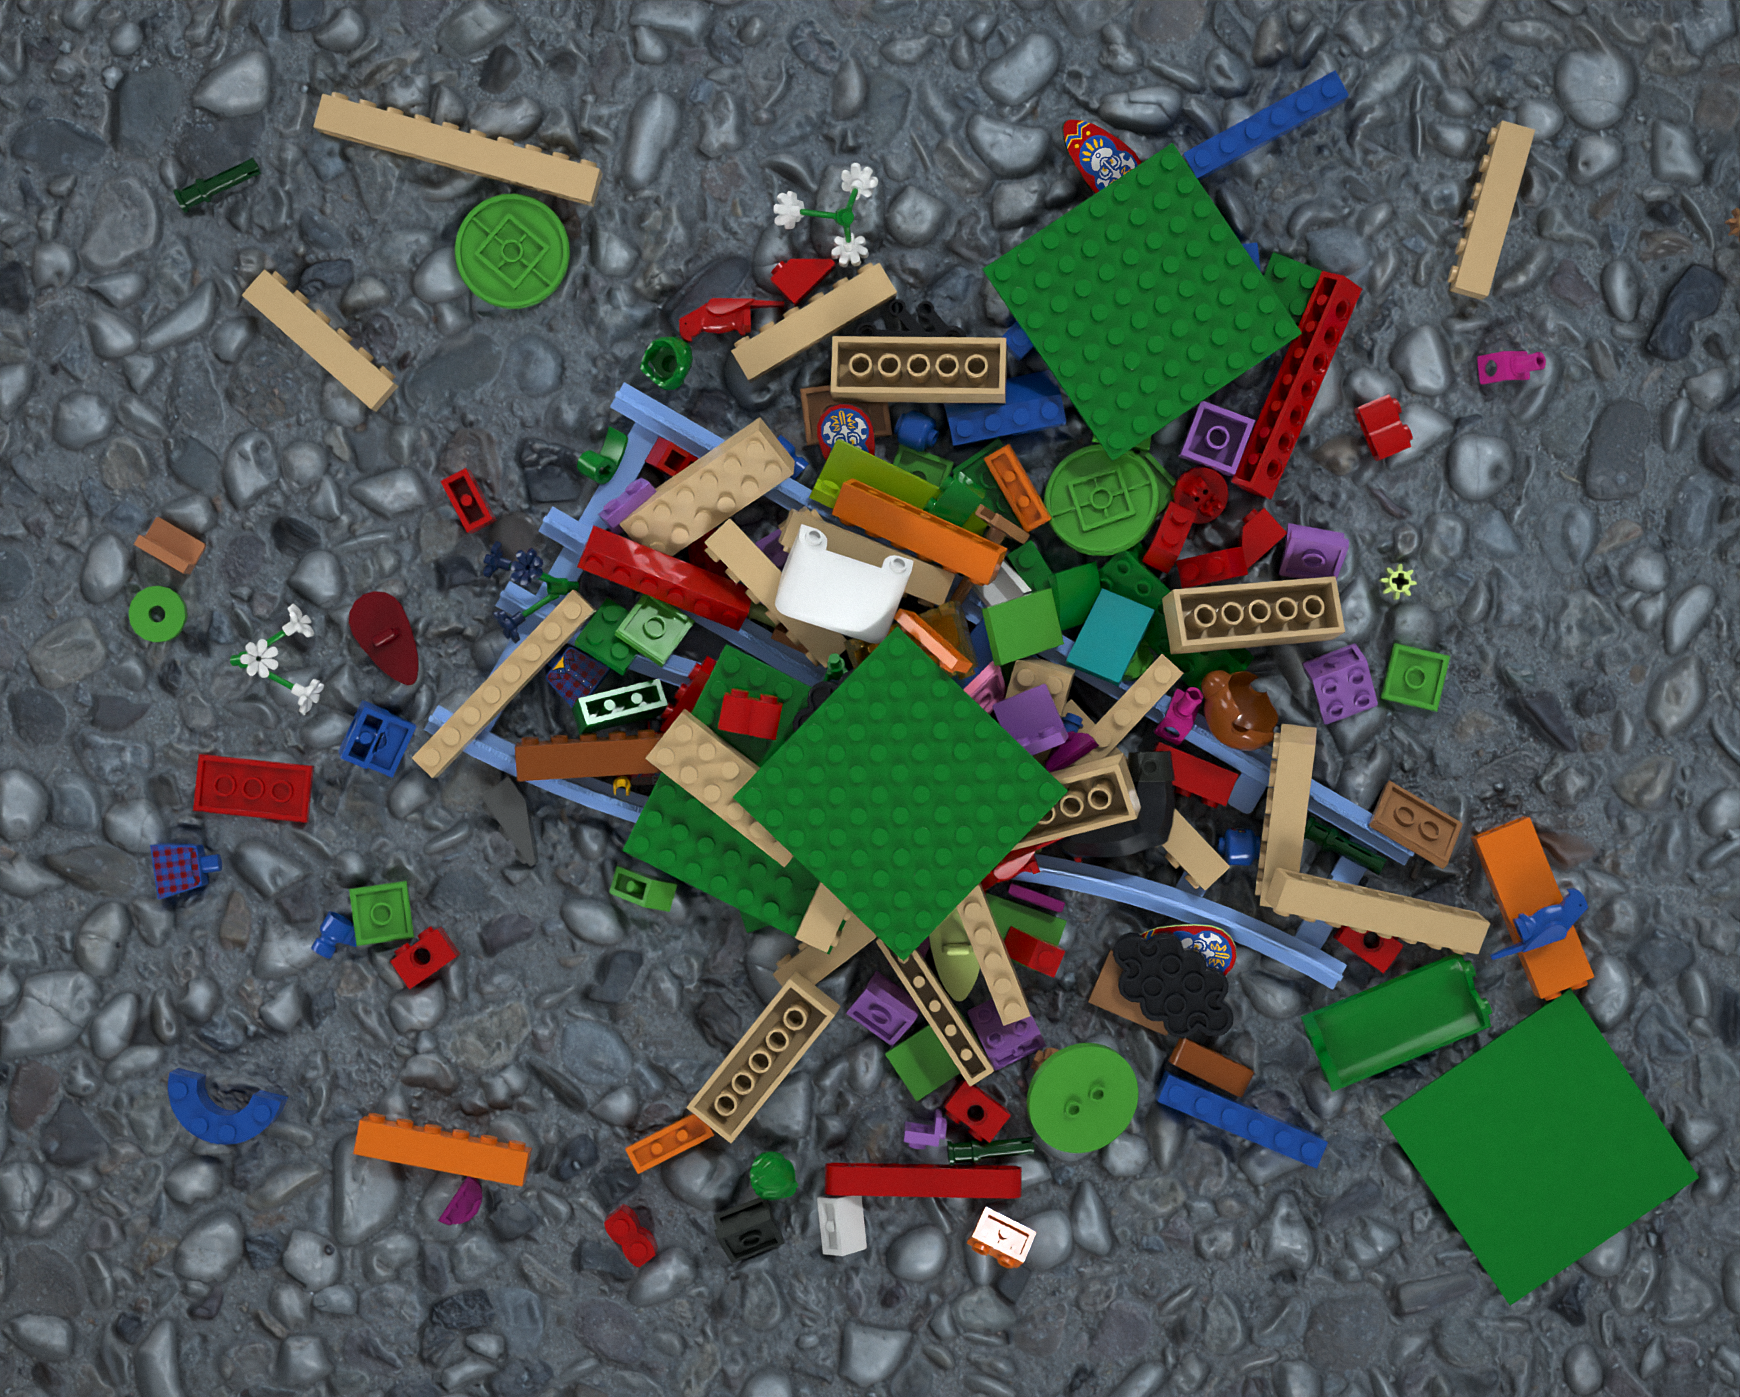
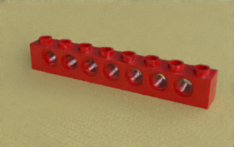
[1231,271,1362,500]

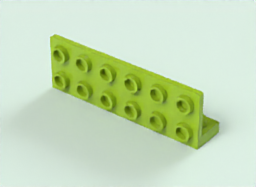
[809,439,987,536]

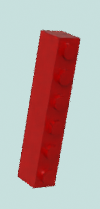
[577,525,752,631]

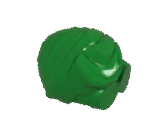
[640,337,693,390]
[750,1151,798,1201]

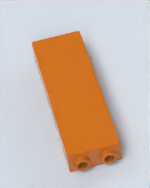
[1471,816,1594,1001]

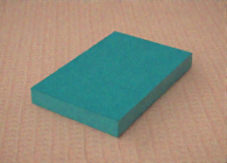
[1066,588,1155,687]

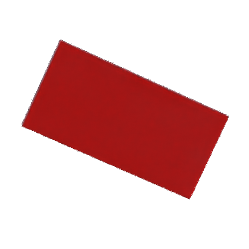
[193,754,314,823]

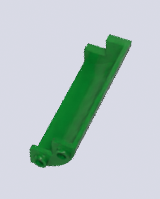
[1301,953,1492,1092]

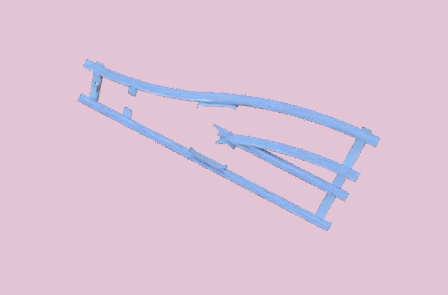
[424,382,1414,990]

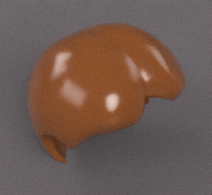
[1201,670,1279,751]

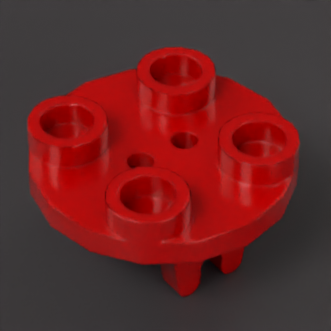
[1171,466,1229,524]

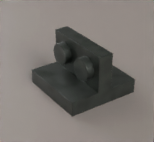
[713,1197,785,1264]

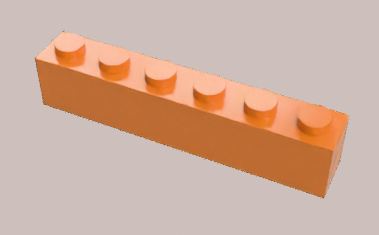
[832,478,1008,586]
[353,1113,532,1187]

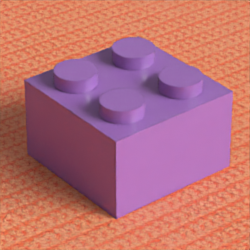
[1177,401,1255,477]

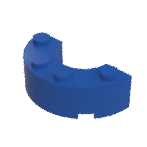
[168,1068,288,1145]

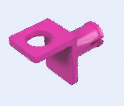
[1477,351,1546,384]
[1154,687,1203,745]

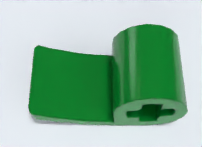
[577,426,628,484]

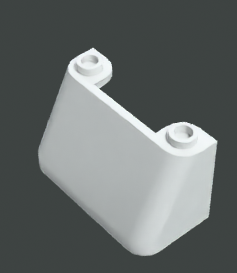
[775,524,914,644]

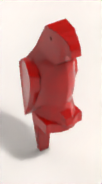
[679,298,784,343]
[980,837,1064,895]

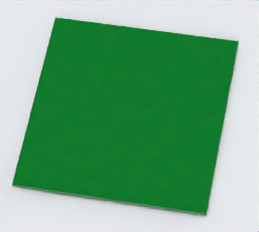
[982,143,1302,461]
[733,626,1068,961]
[622,644,846,954]
[1381,988,1699,1306]

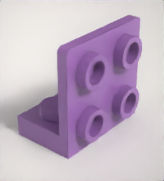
[1302,643,1378,724]
[992,684,1068,756]
[967,998,1046,1071]

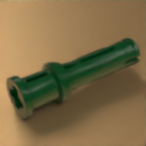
[173,157,262,213]
[1304,816,1387,876]
[947,1136,1034,1167]

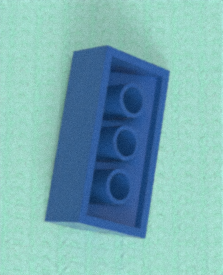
[943,370,1066,449]

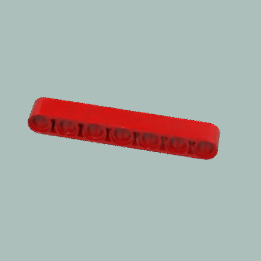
[824,1162,1022,1199]

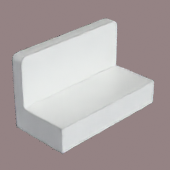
[963,558,1032,607]
[817,1195,867,1256]

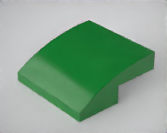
[1048,561,1101,631]

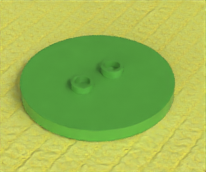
[455,194,570,309]
[1044,444,1160,556]
[1026,1043,1138,1153]

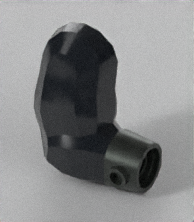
[1056,751,1175,858]

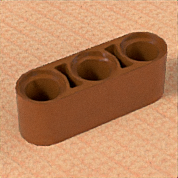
[1168,1037,1255,1098]

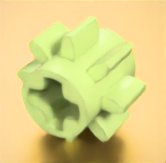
[1379,564,1417,600]

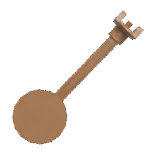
[909,504,1030,666]

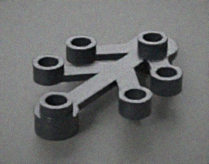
[855,299,966,337]

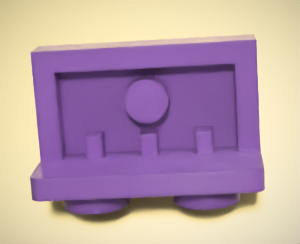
[598,477,657,535]
[903,1109,947,1149]

